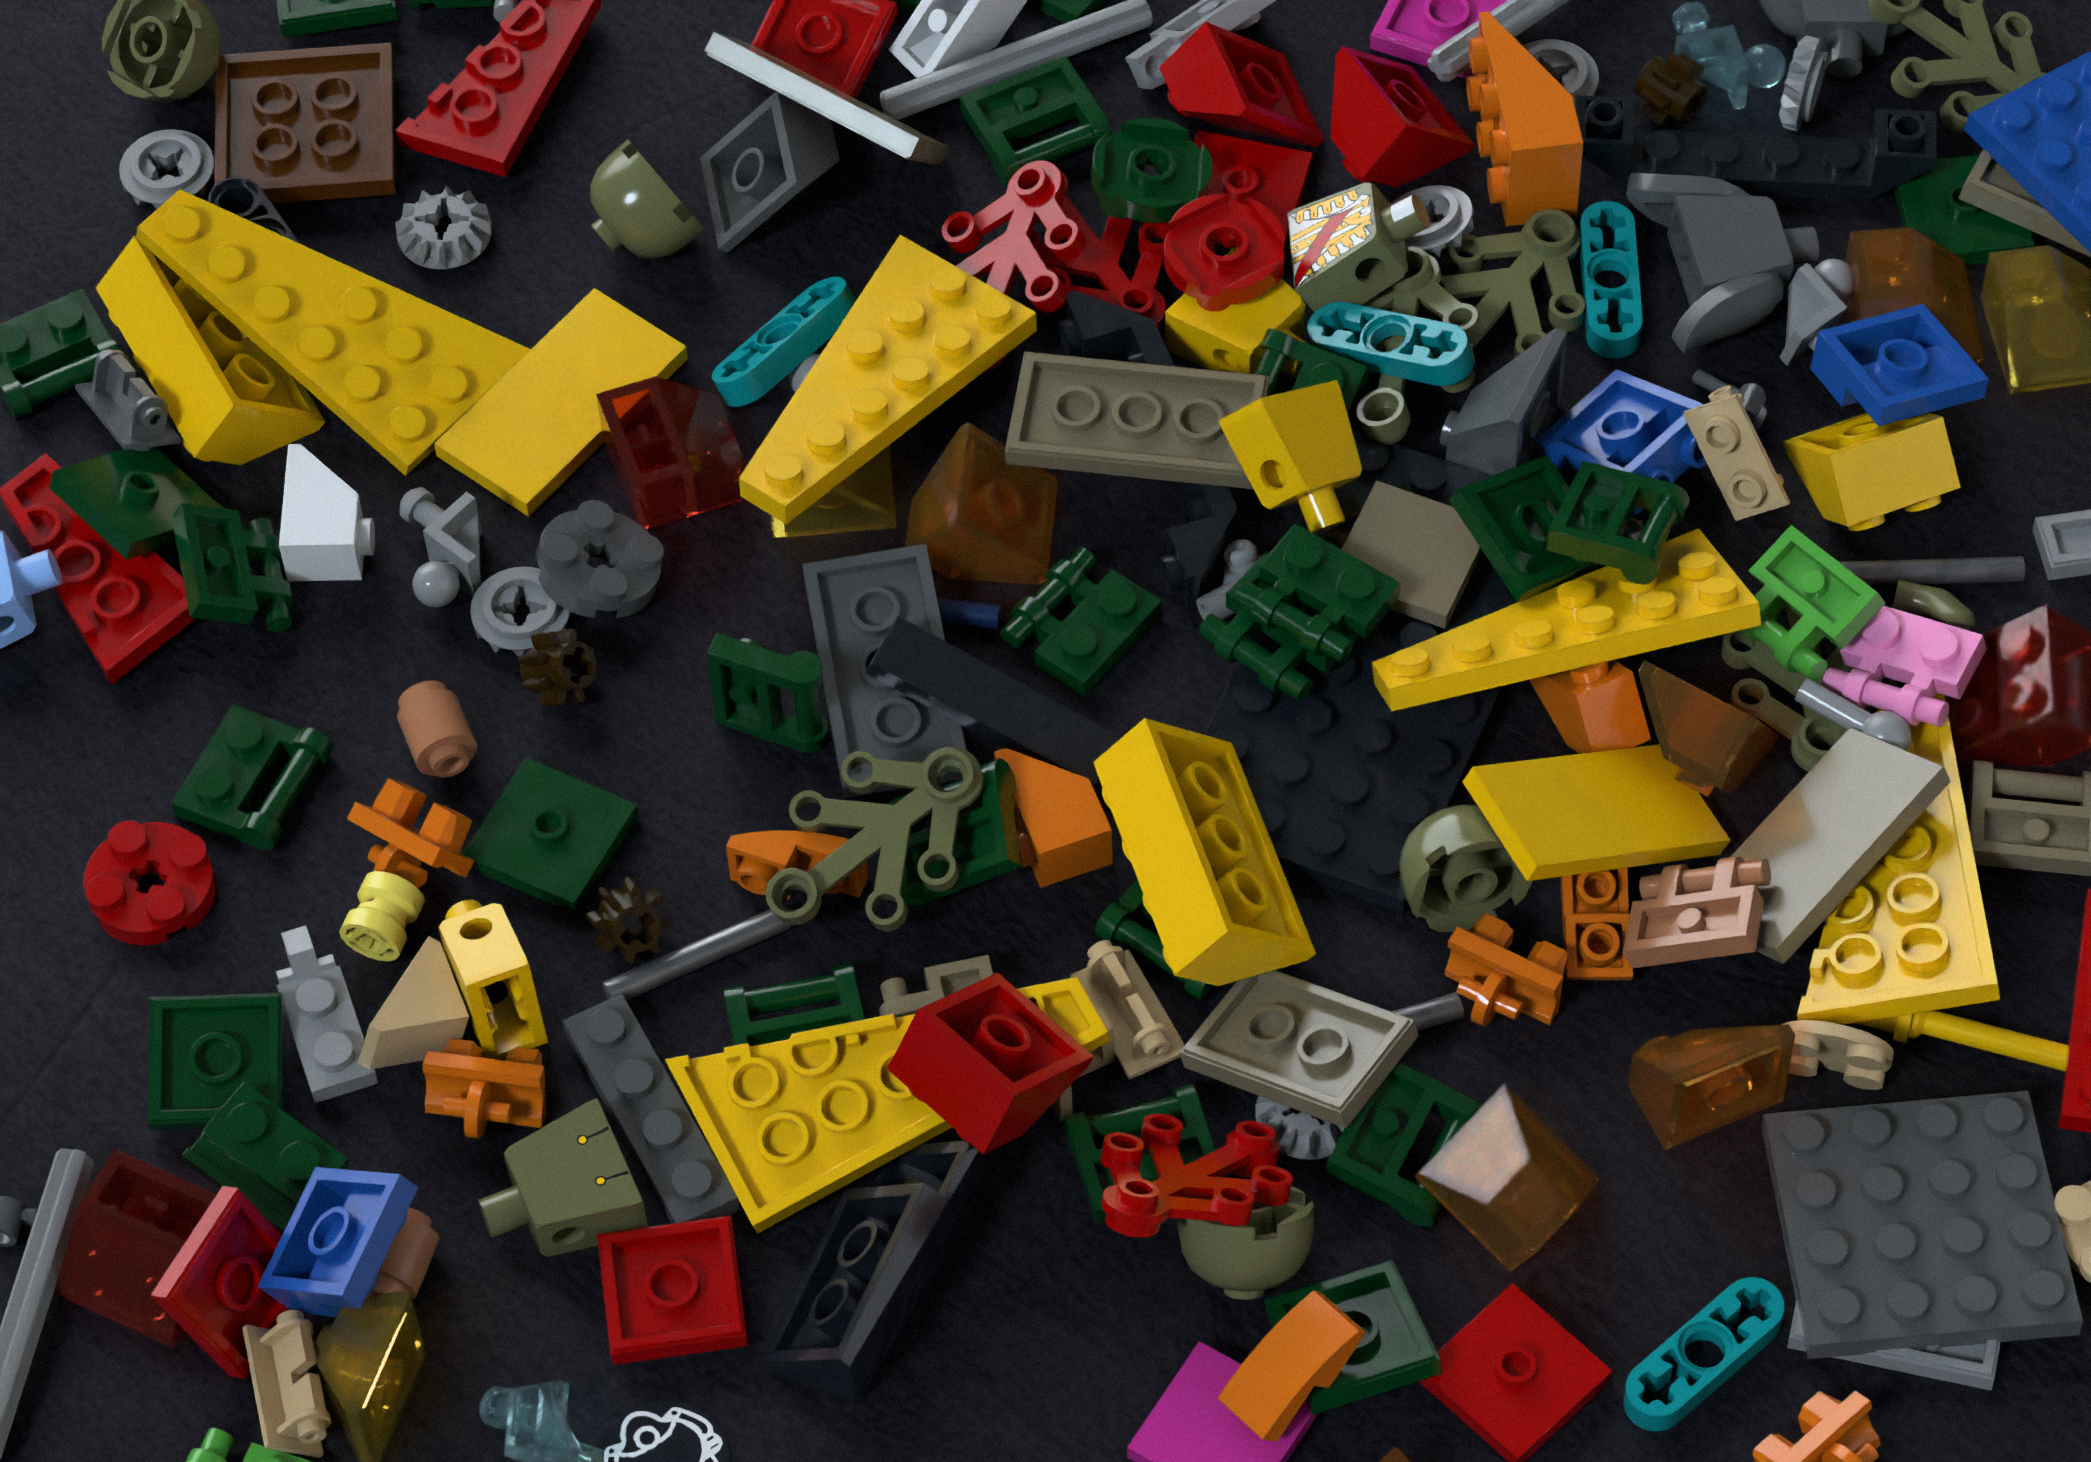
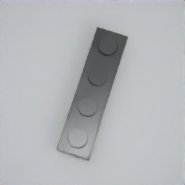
[563,993,740,1224]

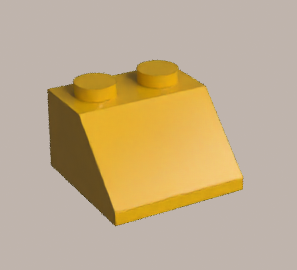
[1783,413,1961,531]

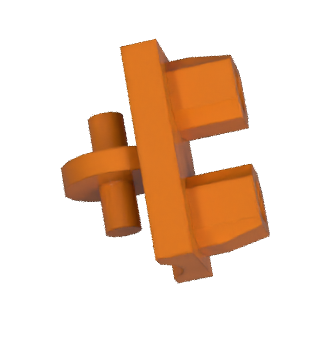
[347,778,475,888]
[1445,913,1568,1026]
[423,1038,546,1139]
[1753,1391,1881,1462]

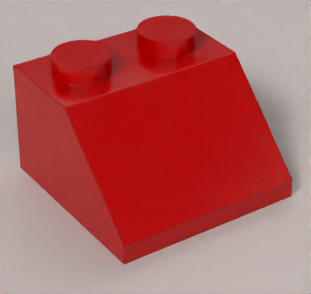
[887,973,1094,1155]

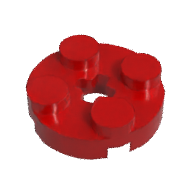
[1164,194,1285,311]
[83,820,216,945]

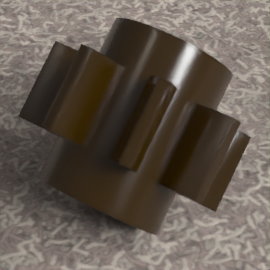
[1634,52,1709,128]
[518,629,598,708]
[586,877,673,963]

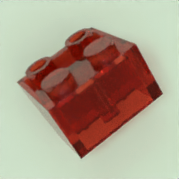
[596,376,747,530]
[1947,604,2091,767]
[55,1149,217,1348]

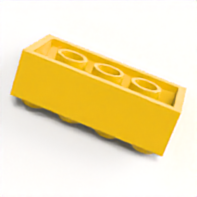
[96,236,325,465]
[1093,718,1316,986]

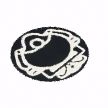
[596,1400,730,1462]

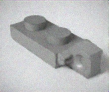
[1125,0,1276,90]
[276,925,378,1103]

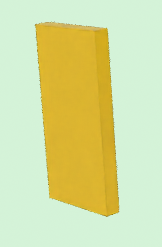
[434,288,688,517]
[1462,744,1731,881]

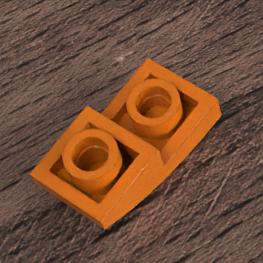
[726,830,869,899]
[1561,868,1633,980]
[1217,1290,1366,1442]

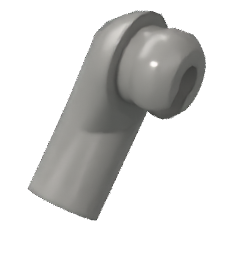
[1197,539,1261,620]

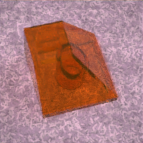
[1845,227,1984,365]
[905,422,1058,585]
[1638,660,1779,797]
[1628,1024,1795,1150]
[1414,1084,1600,1272]

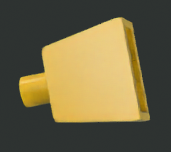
[1165,246,1310,379]
[1218,380,1362,534]
[438,900,548,1060]

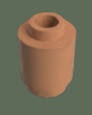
[397,680,477,778]
[364,1207,440,1312]

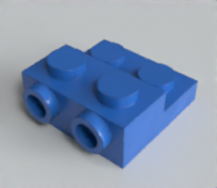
[1810,303,1989,426]
[1535,369,1707,514]
[257,1167,419,1317]

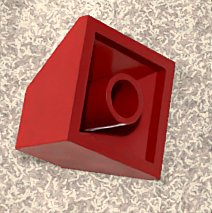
[1159,22,1325,147]
[1330,46,1475,188]

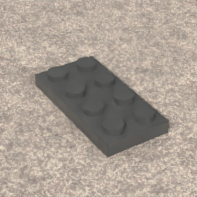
[802,544,966,798]

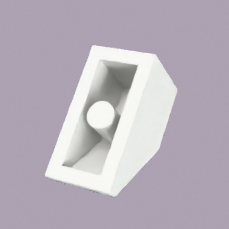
[889,0,1027,78]
[279,444,375,581]

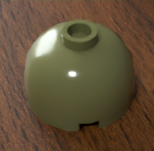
[102,0,222,102]
[590,139,705,259]
[1399,805,1533,932]
[1178,1186,1314,1300]

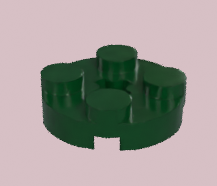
[1091,118,1212,223]

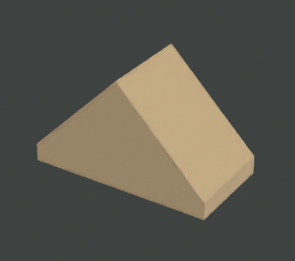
[358,936,469,1070]

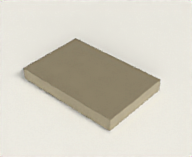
[1179,970,1419,1128]

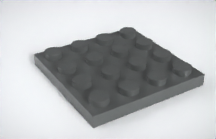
[1761,1091,2083,1359]

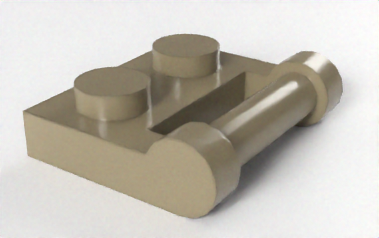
[1969,760,2091,876]

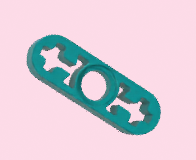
[1579,201,1643,359]
[712,277,856,407]
[1307,302,1475,386]
[1623,1277,1785,1431]

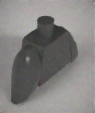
[1759,0,1925,78]
[1626,173,1819,355]

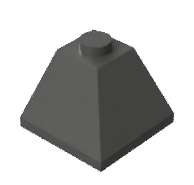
[700,91,840,253]
[1440,328,1567,476]

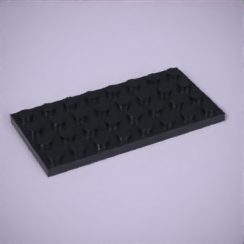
[1203,430,1530,914]

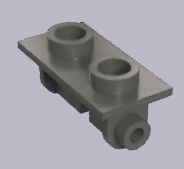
[75,349,182,451]

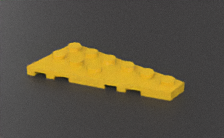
[136,189,531,476]
[739,235,1037,524]
[1372,528,1761,711]
[1797,693,2000,1025]
[665,977,1111,1234]

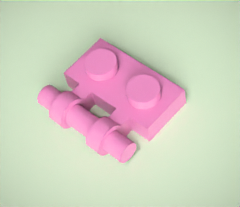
[1821,606,1987,727]

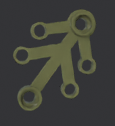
[1867,0,2047,132]
[1419,209,1585,358]
[1329,247,1483,445]
[1721,606,1897,772]
[766,747,983,931]

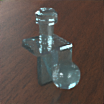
[1672,2,1786,109]
[479,1380,603,1462]

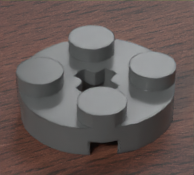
[535,500,664,618]

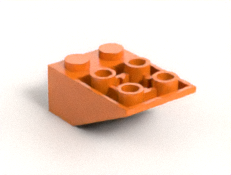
[1466,11,1583,227]

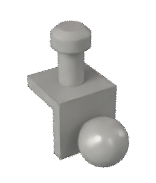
[1779,259,1856,366]
[400,487,482,607]

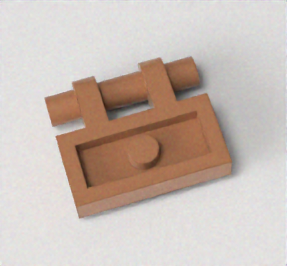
[1623,856,1771,968]

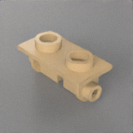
[1683,386,1790,521]
[1070,940,1185,1080]
[242,1310,331,1458]

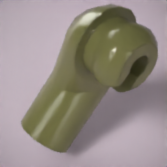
[1893,580,1976,631]

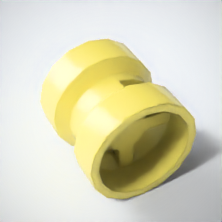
[339,871,425,961]

